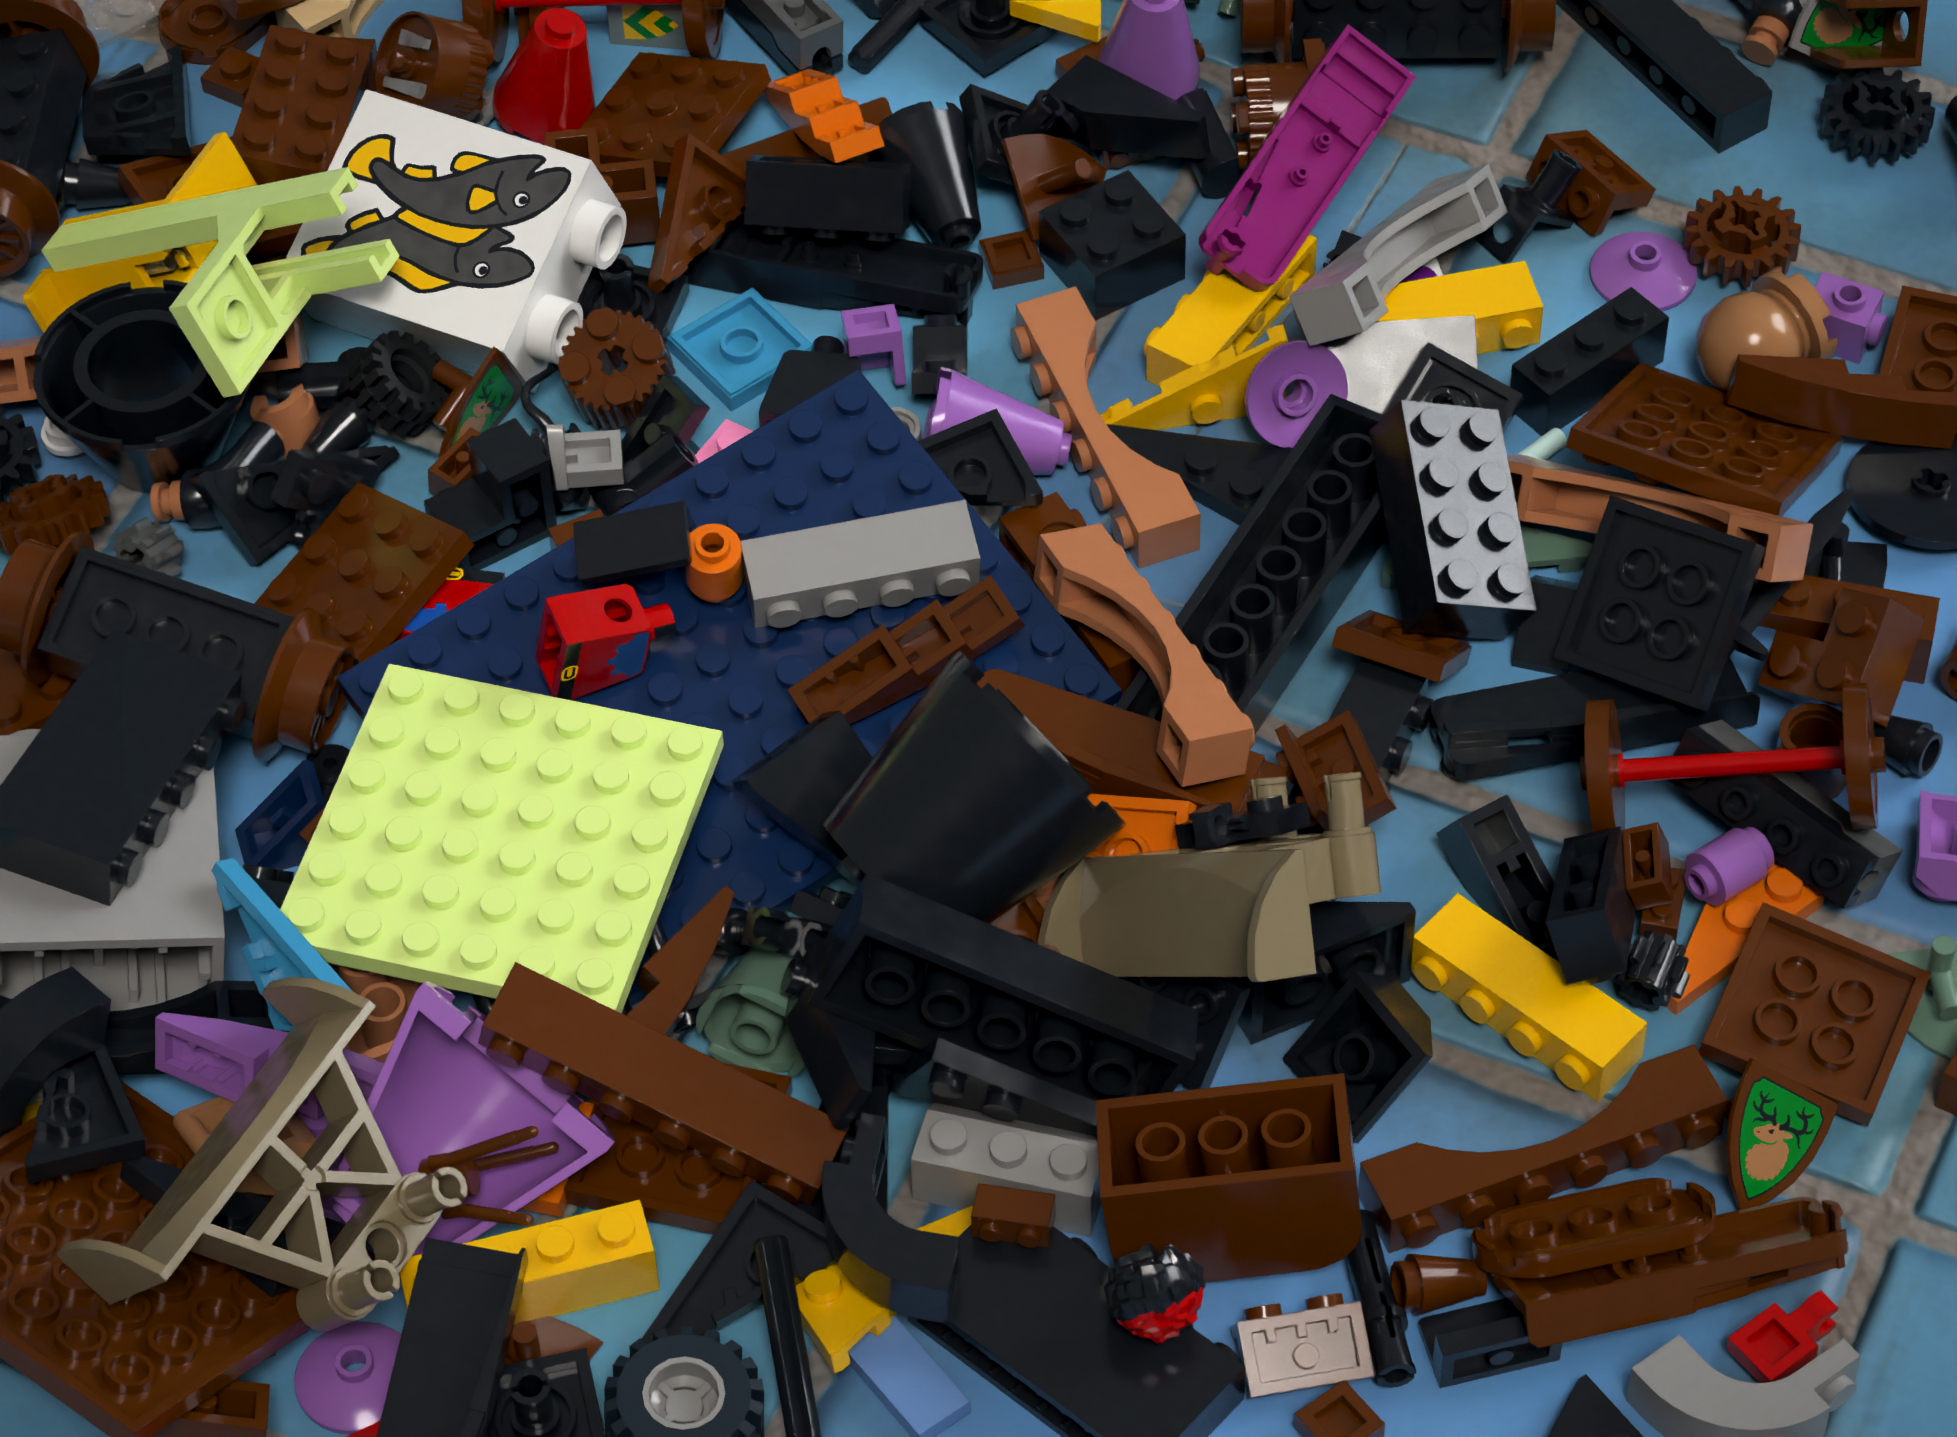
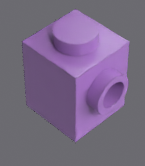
[1815,271,1888,364]

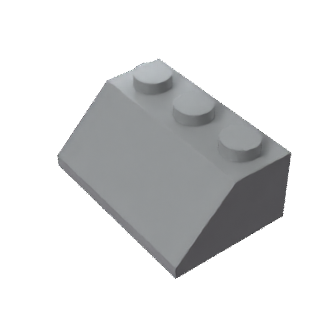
[911,1102,1101,1237]

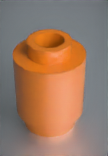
[685,524,743,603]

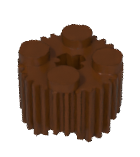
[558,307,676,431]

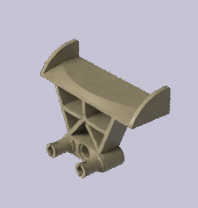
[1038,772,1381,982]
[57,977,467,1332]

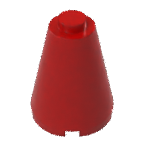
[492,8,596,145]

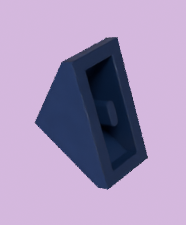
[235,759,326,870]

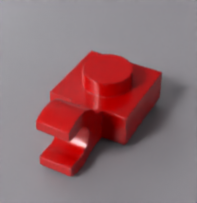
[1727,1290,1838,1383]

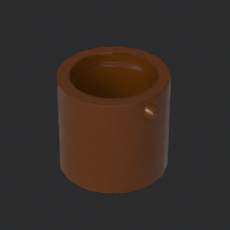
[1776,703,1846,800]

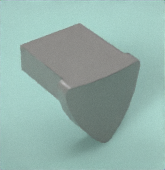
[547,424,624,491]

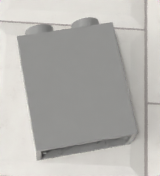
[0,729,225,1011]

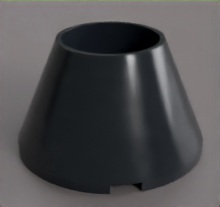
[32,280,251,493]

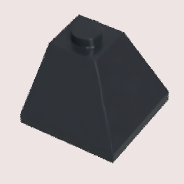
[1283,971,1433,1143]

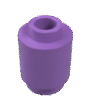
[1684,827,1774,906]

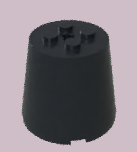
[823,650,1127,924]

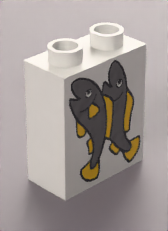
[286,89,627,393]

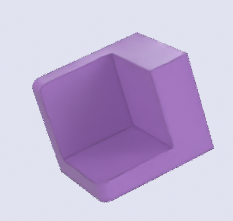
[841,304,906,386]

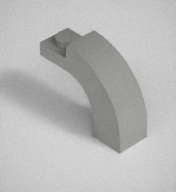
[1626,1335,1861,1437]

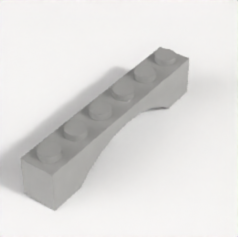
[1289,164,1508,346]

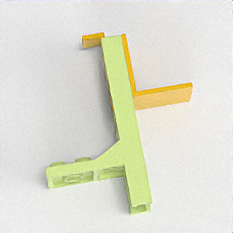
[22,132,399,398]

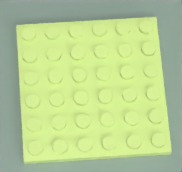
[280,664,724,1013]

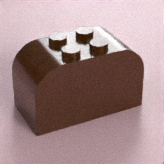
[1095,1073,1362,1282]

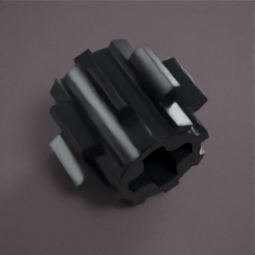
[1614,930,1690,1011]

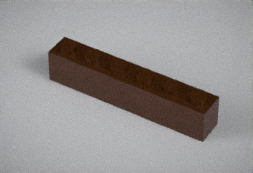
[478,962,850,1206]

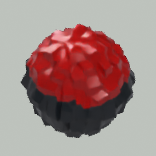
[1104,1243,1206,1343]

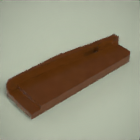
[977,669,1289,843]
[1490,1197,1849,1348]

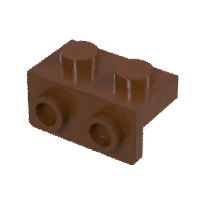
[1275,710,1397,830]

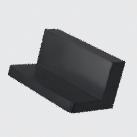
[573,501,697,586]
[1418,1298,1562,1388]

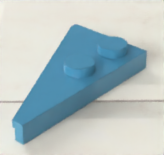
[211,857,353,1033]

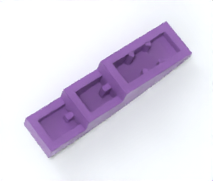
[155,1012,384,1120]

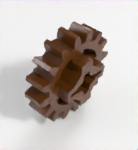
[1683,186,1801,287]
[0,474,111,555]

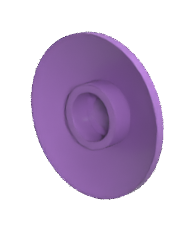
[1590,231,1697,311]
[1245,340,1348,448]
[294,1322,401,1435]

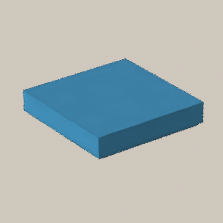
[667,287,812,412]

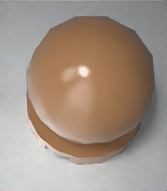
[1696,267,1838,392]

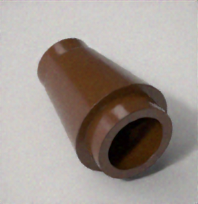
[1390,1254,1487,1316]

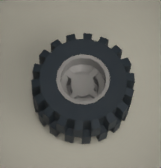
[604,1326,764,1437]

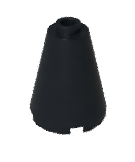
[868,101,981,250]

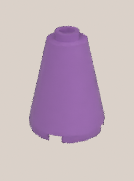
[1098,0,1200,100]
[922,367,1072,475]

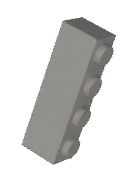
[741,500,980,628]

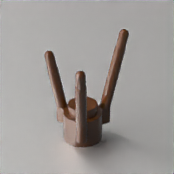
[418,1126,559,1226]

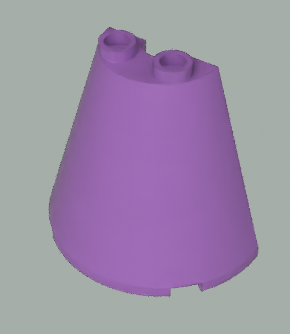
[332,981,615,1256]

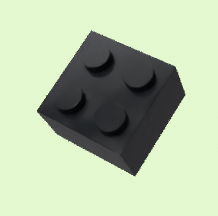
[1039,170,1186,321]

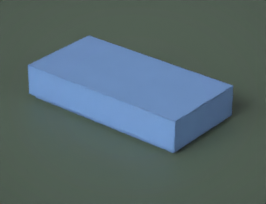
[848,1315,971,1437]

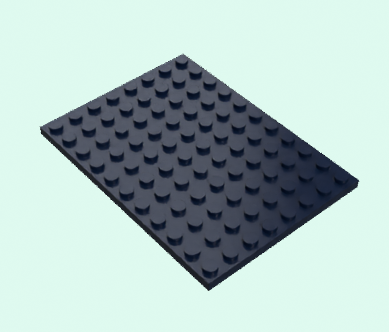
[337,369,1122,1006]

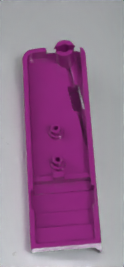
[1199,24,1417,292]

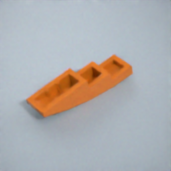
[763,69,884,163]

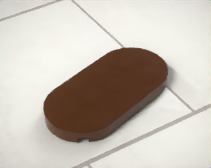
[158,0,277,65]
[1471,1178,1717,1279]

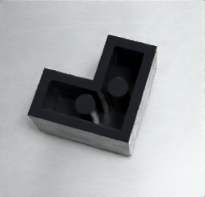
[424,418,557,570]

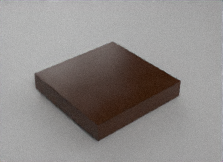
[1332,610,1472,682]

